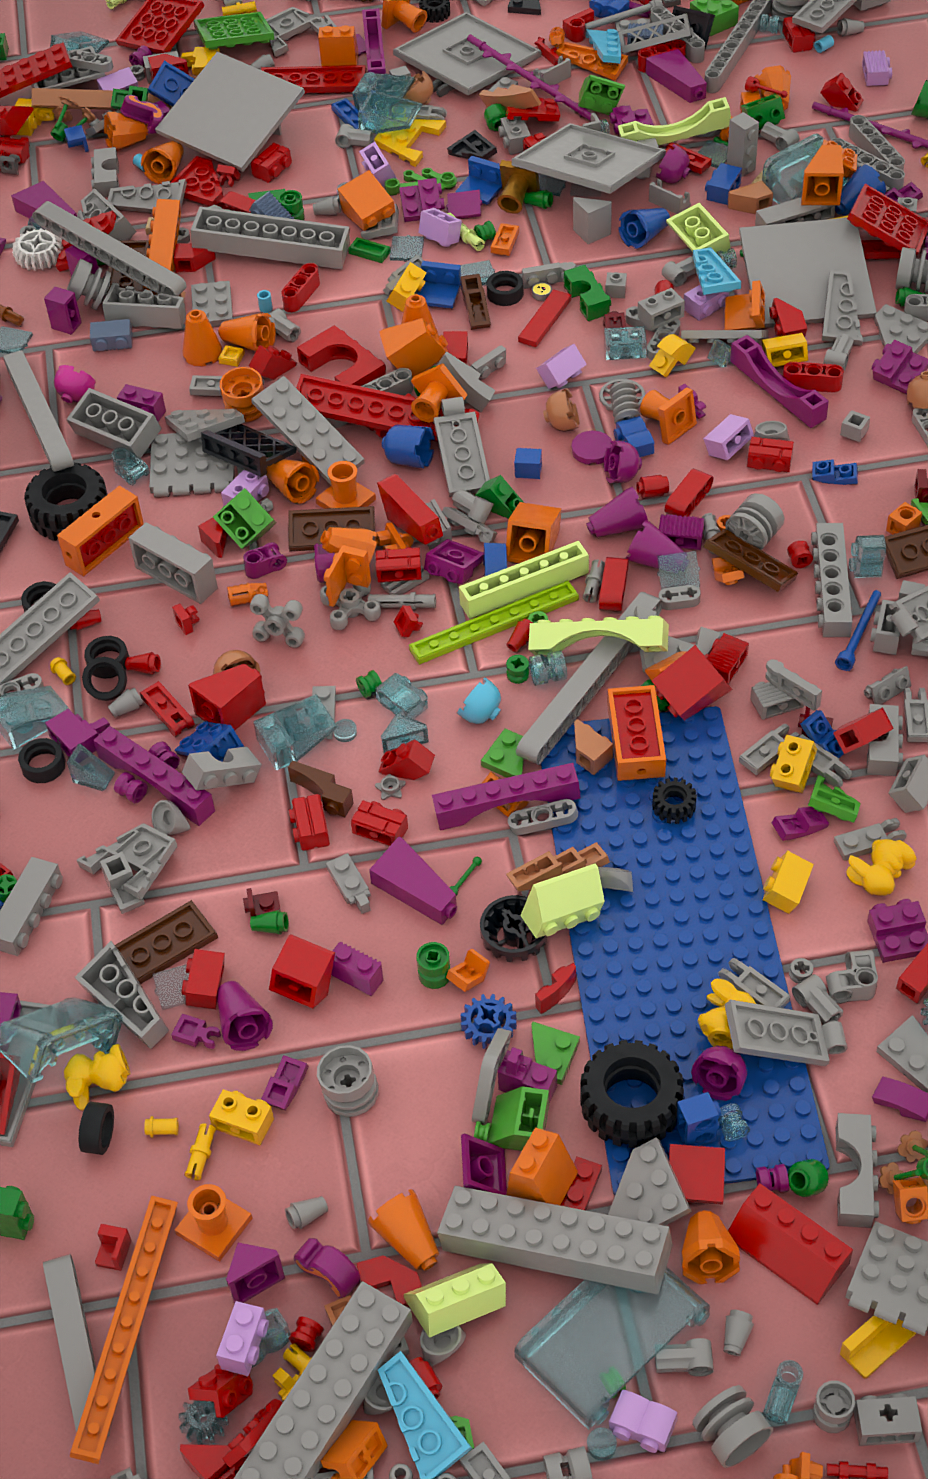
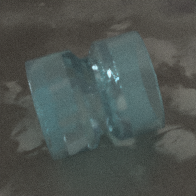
[528,650,567,686]

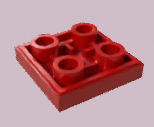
[669,1144,725,1205]

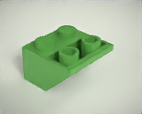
[578,75,625,115]
[213,488,277,549]
[488,1087,549,1151]

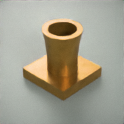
[497,160,540,214]

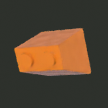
[318,25,358,66]
[801,145,844,205]
[338,170,395,231]
[379,318,448,378]
[506,502,562,563]
[506,1128,578,1206]

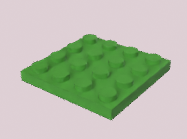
[194,12,274,49]

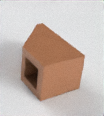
[728,181,773,214]
[574,719,613,775]

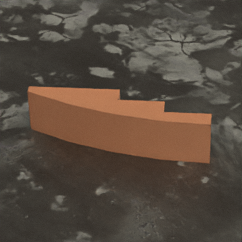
[479,84,541,110]
[506,842,610,891]

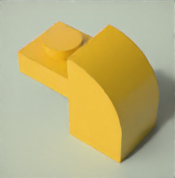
[649,334,696,378]

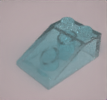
[50,31,109,54]
[358,90,422,134]
[0,686,72,749]

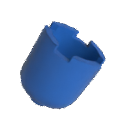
[382,425,435,468]

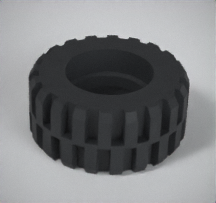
[24,462,108,541]
[580,1040,684,1148]

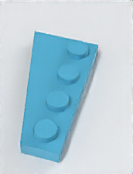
[585,29,621,64]
[693,247,741,295]
[378,1351,472,1479]

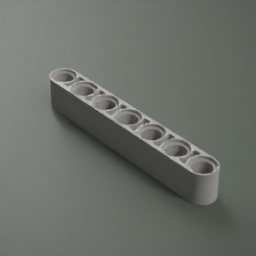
[43,1254,110,1437]

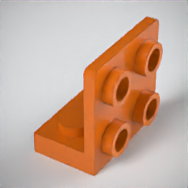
[725,280,765,330]
[324,545,371,607]

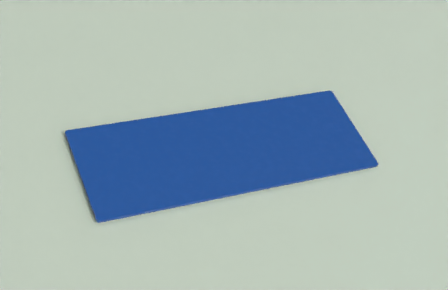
[541,706,830,1195]

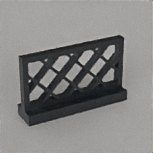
[201,424,297,477]

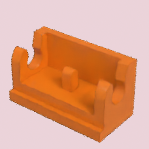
[321,1420,388,1479]

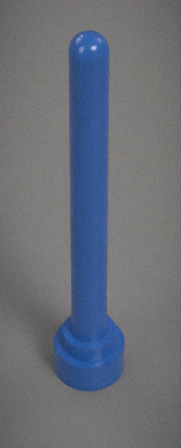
[835,590,881,671]

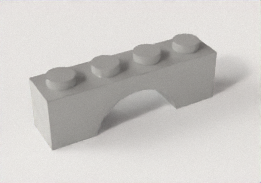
[835,1113,879,1228]

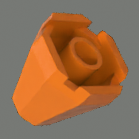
[754,65,791,111]
[104,112,149,151]
[320,527,377,564]
[682,1210,740,1284]

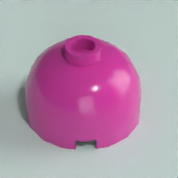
[54,365,96,403]

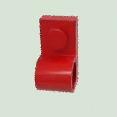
[563,8,594,43]

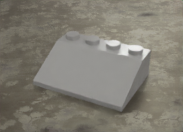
[31,46,106,89]

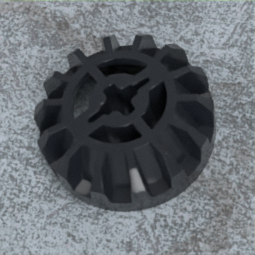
[480,895,547,962]

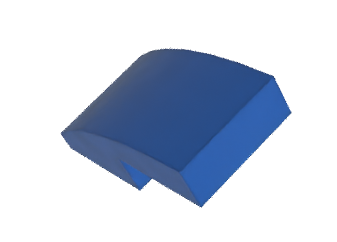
[812,459,858,485]
[483,543,507,577]
[800,710,844,758]

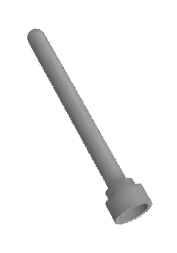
[585,0,663,30]

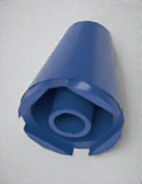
[835,165,886,216]
[618,208,670,249]

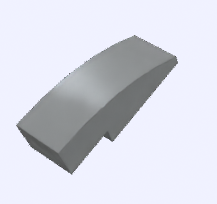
[437,352,495,412]

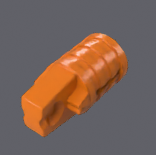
[549,27,565,47]
[227,583,268,606]

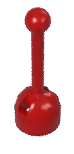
[745,76,788,98]

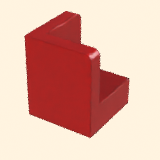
[95,1224,132,1271]

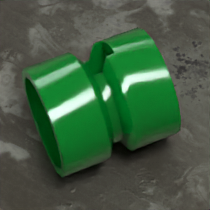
[278,190,305,220]
[416,942,451,989]

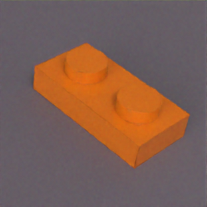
[491,223,519,256]

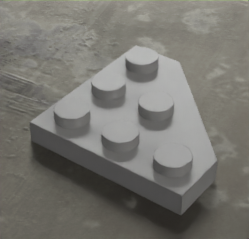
[874,304,928,354]
[165,409,245,442]
[608,1137,692,1226]

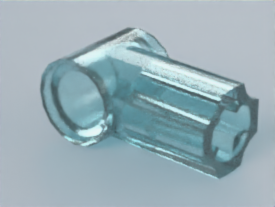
[762,1360,803,1425]

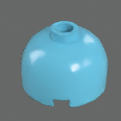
[457,677,501,724]

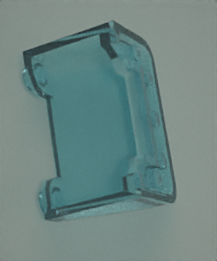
[762,133,849,204]
[0,997,123,1083]

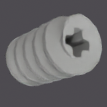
[610,381,640,424]

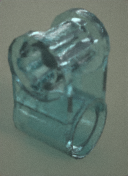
[111,447,150,485]

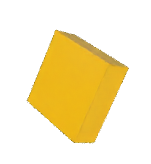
[218,345,245,367]

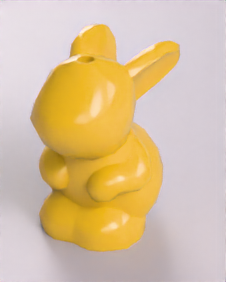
[846,839,917,896]
[697,978,756,1049]
[64,1044,130,1110]

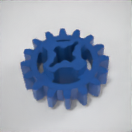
[461,994,517,1049]

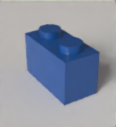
[705,163,742,205]

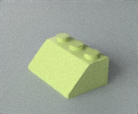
[666,203,731,257]
[520,863,605,939]
[404,1263,506,1338]

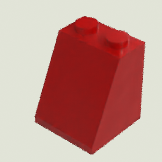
[652,645,733,720]
[188,664,266,731]

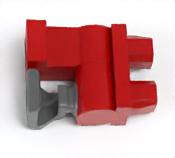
[0,135,30,175]

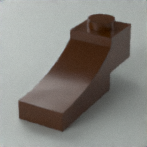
[460,274,491,330]
[288,760,354,817]

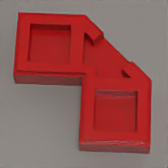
[356,1255,422,1307]

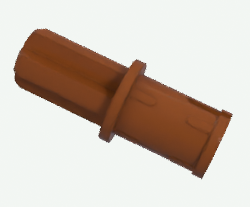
[0,304,24,326]

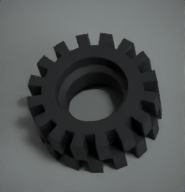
[419,0,450,23]
[652,777,697,824]

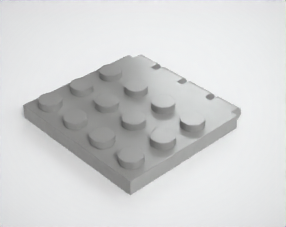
[149,431,235,497]
[845,1221,928,1336]

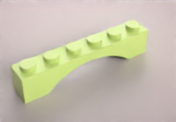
[618,97,731,146]
[528,616,669,656]

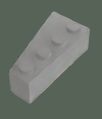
[102,283,186,329]
[75,941,169,1049]

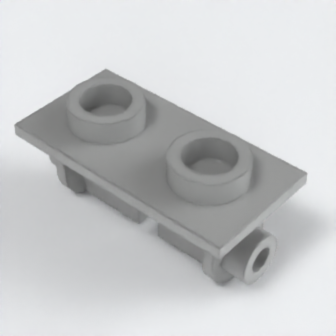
[864,666,911,705]

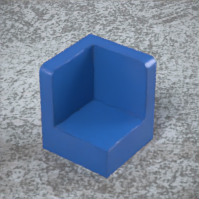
[64,125,89,152]
[514,448,542,479]

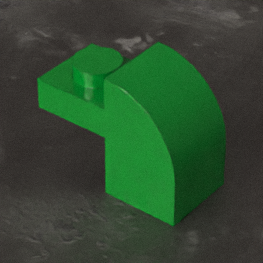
[111,86,149,110]

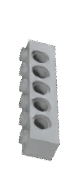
[811,523,853,637]

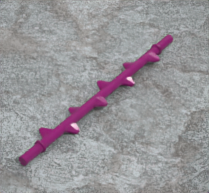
[467,34,600,121]
[812,102,928,149]

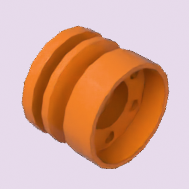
[220,367,264,422]

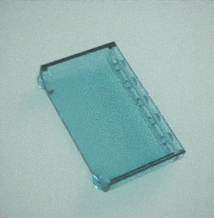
[514,1266,710,1430]

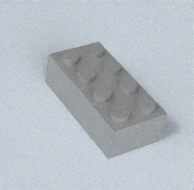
[66,388,162,460]
[129,522,218,604]

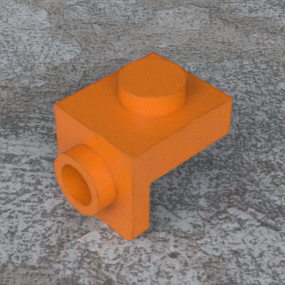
[712,557,744,585]
[446,949,490,992]

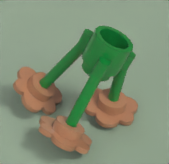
[50,95,96,141]
[879,1130,928,1194]

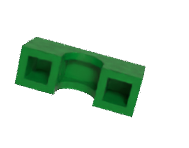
[564,265,611,321]

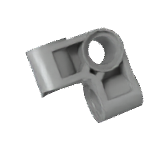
[825,950,878,1003]

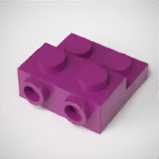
[609,105,654,137]
[399,178,445,222]
[871,339,928,394]
[424,539,484,584]
[867,899,928,963]

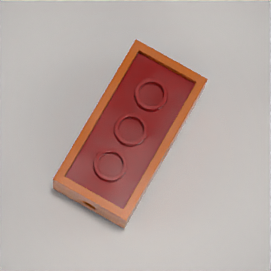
[57,486,144,577]
[607,685,666,781]

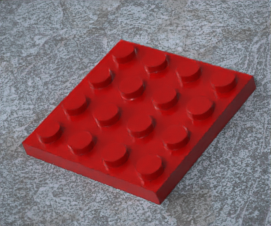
[115,0,205,54]
[847,184,928,256]

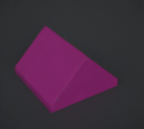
[461,1133,507,1195]
[226,1242,285,1305]

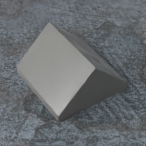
[573,197,612,244]

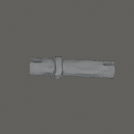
[368,592,436,610]

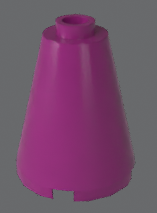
[586,487,648,537]
[625,520,690,574]
[217,981,273,1051]

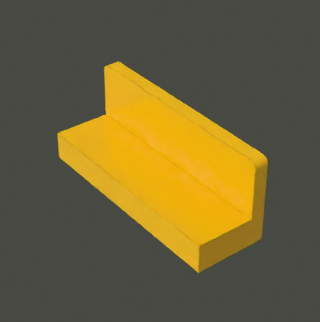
[840,1316,917,1379]

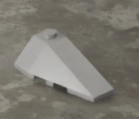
[81,188,137,241]

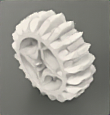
[12,228,63,271]

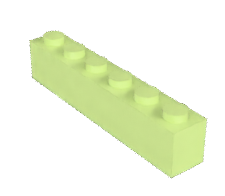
[459,541,589,619]

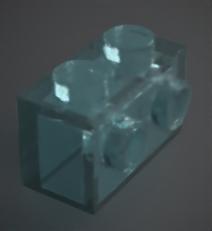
[604,326,647,360]

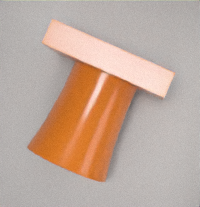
[381,0,427,33]
[411,363,468,422]
[640,387,697,445]
[316,461,376,509]
[175,1184,253,1262]

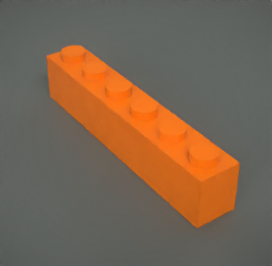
[143,199,181,295]

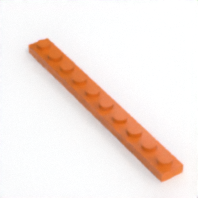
[70,1195,178,1464]

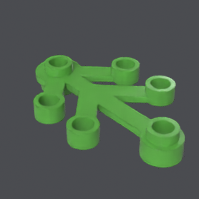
[385,168,457,196]

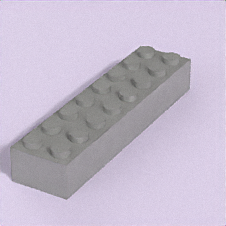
[190,206,350,269]
[437,1186,673,1294]
[234,1281,413,1479]

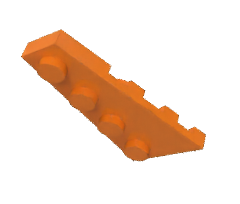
[556,42,628,81]

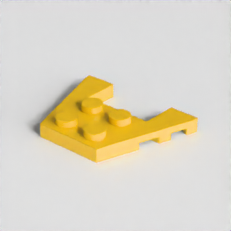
[374,118,446,167]

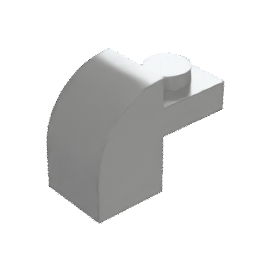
[100,851,145,914]

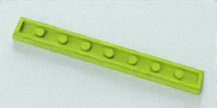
[409,581,579,665]

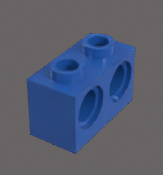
[676,1092,721,1146]

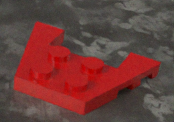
[505,88,560,122]

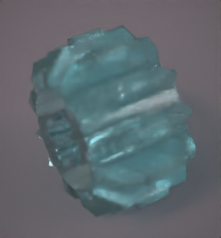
[178,1400,229,1445]

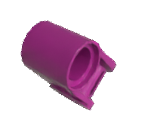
[243,542,287,579]

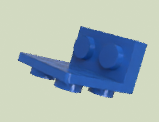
[456,156,502,205]
[417,261,461,309]
[175,722,244,762]

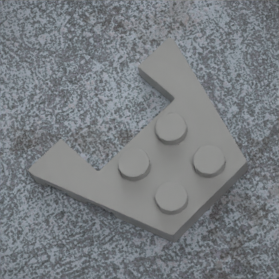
[266,7,333,57]
[634,605,720,673]
[77,823,178,900]

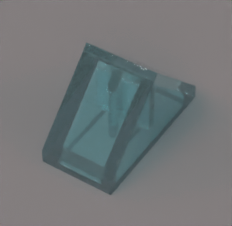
[381,713,429,753]
[67,744,115,791]

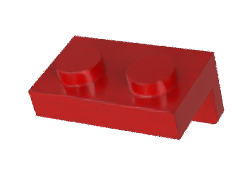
[188,1364,253,1418]

